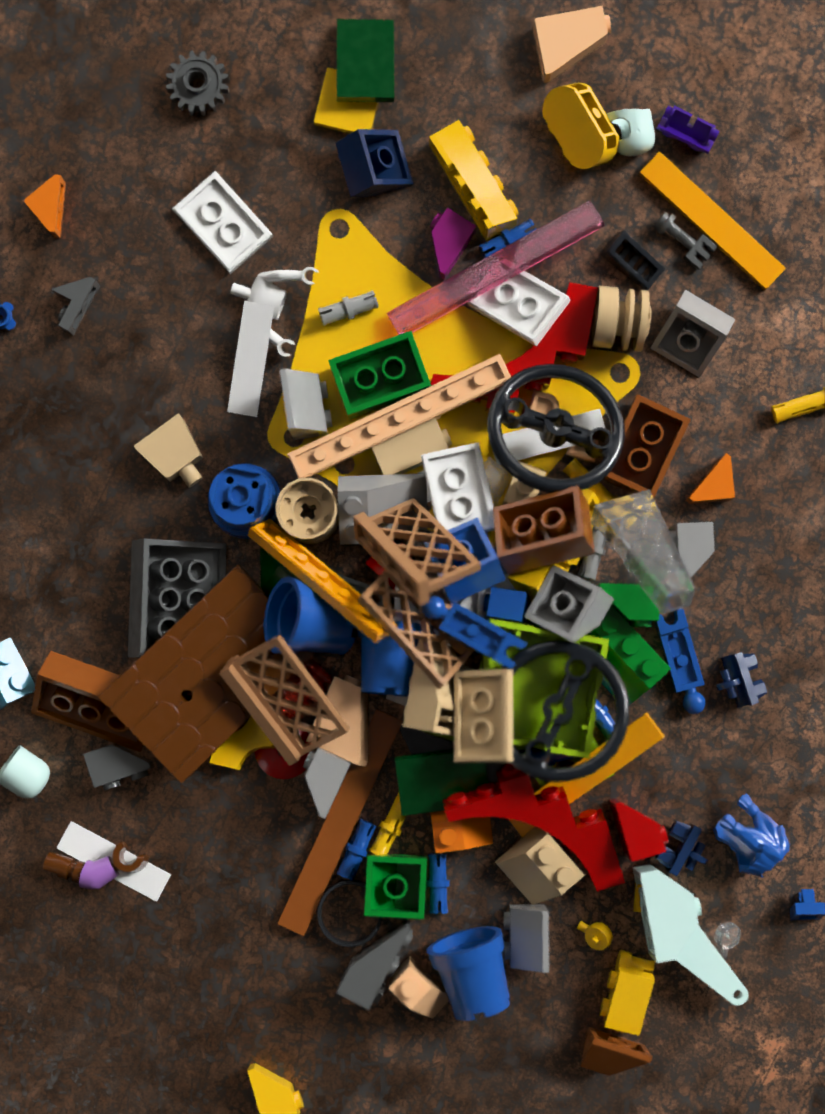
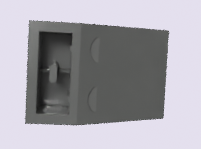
[337,919,413,1010]

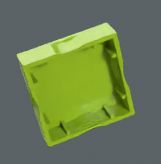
[479,619,609,759]

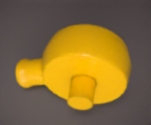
[577,921,613,951]

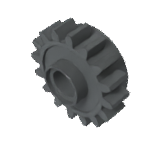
[166,50,229,116]

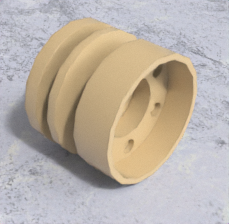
[591,285,651,352]
[276,478,339,544]

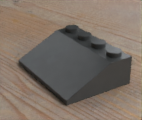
[128,539,227,658]

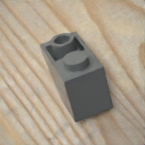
[83,743,154,791]

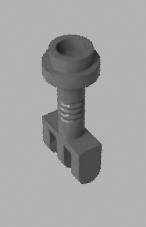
[654,212,717,270]

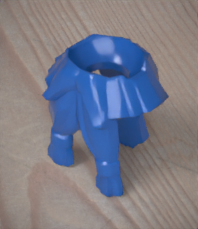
[713,794,790,878]

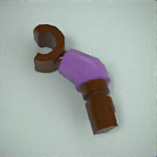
[43,841,149,890]

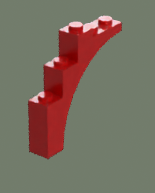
[431,282,598,416]
[443,764,625,892]

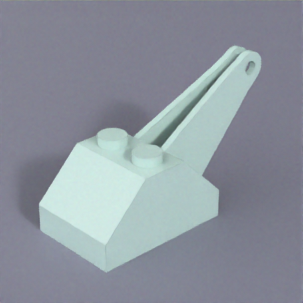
[632,864,748,1005]

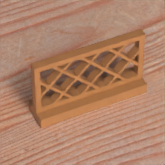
[353,498,481,606]
[357,557,476,689]
[219,635,349,766]

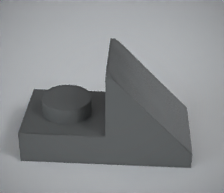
[52,277,100,336]

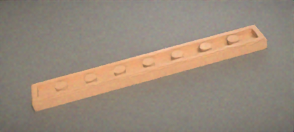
[287,354,511,478]

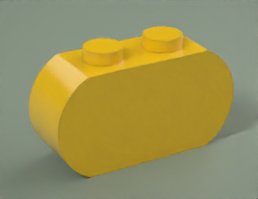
[542,83,619,169]

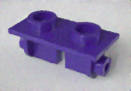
[656,105,720,154]

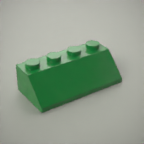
[586,605,671,705]

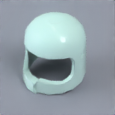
[607,109,655,156]
[0,745,50,799]

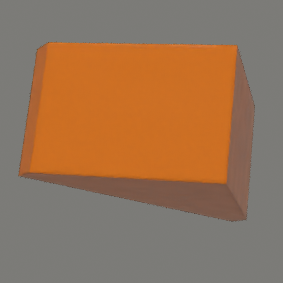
[23,174,66,239]
[685,453,735,504]

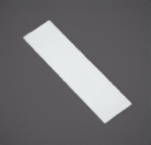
[227,301,274,417]
[495,409,605,466]
[57,821,171,902]

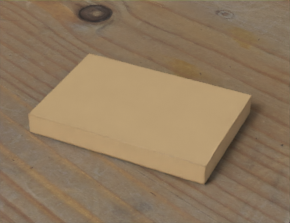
[454,669,513,763]

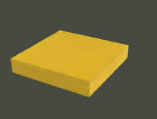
[314,67,378,134]

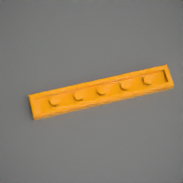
[639,151,786,291]
[248,519,397,643]
[509,712,665,837]

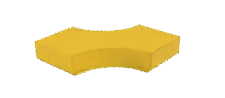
[210,716,275,771]

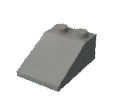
[280,369,333,440]
[338,474,428,545]

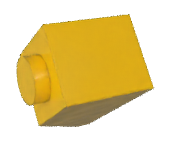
[247,1063,304,1114]

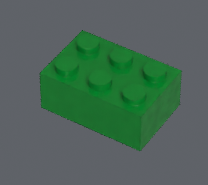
[328,331,431,420]

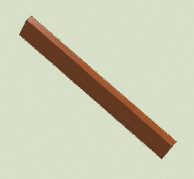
[277,709,403,936]

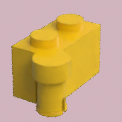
[600,950,655,1036]

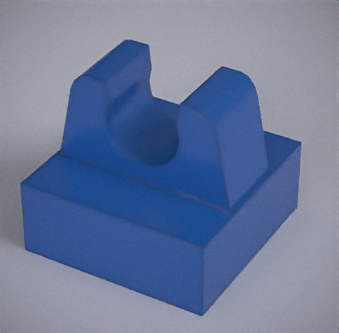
[790,889,825,920]

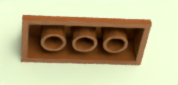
[31,651,144,752]

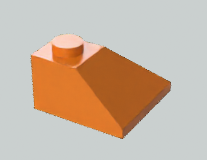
[430,811,493,853]

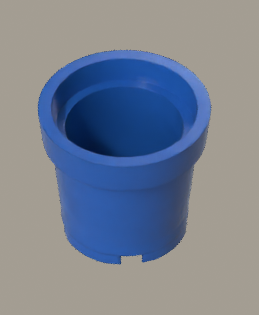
[208,463,282,539]
[264,576,358,655]
[357,620,434,697]
[427,926,511,1021]

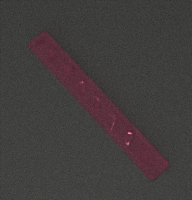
[387,200,605,335]

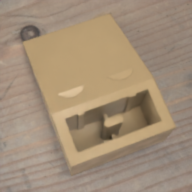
[403,639,460,736]

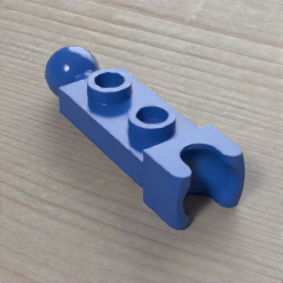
[422,596,527,670]
[654,607,706,714]

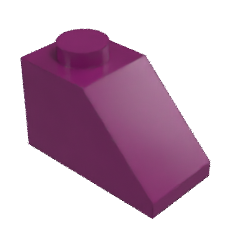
[430,208,477,280]

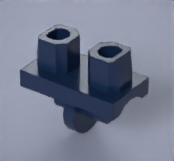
[716,652,767,708]
[655,820,708,876]

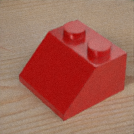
[609,798,669,862]

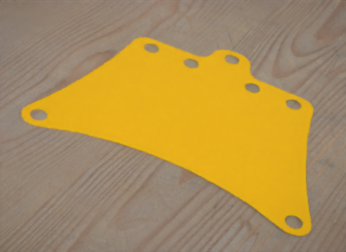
[267,209,640,549]

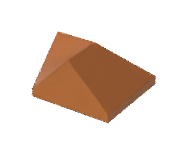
[581,1027,652,1076]

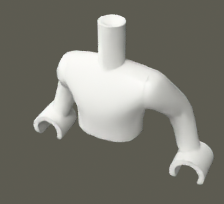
[230,267,319,357]

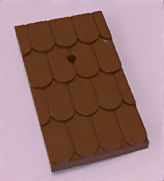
[98,563,315,784]

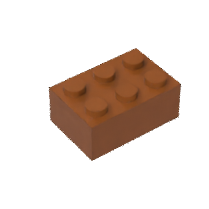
[602,394,691,502]
[493,486,595,575]

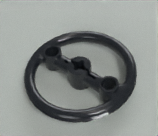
[488,364,625,493]
[501,640,630,782]

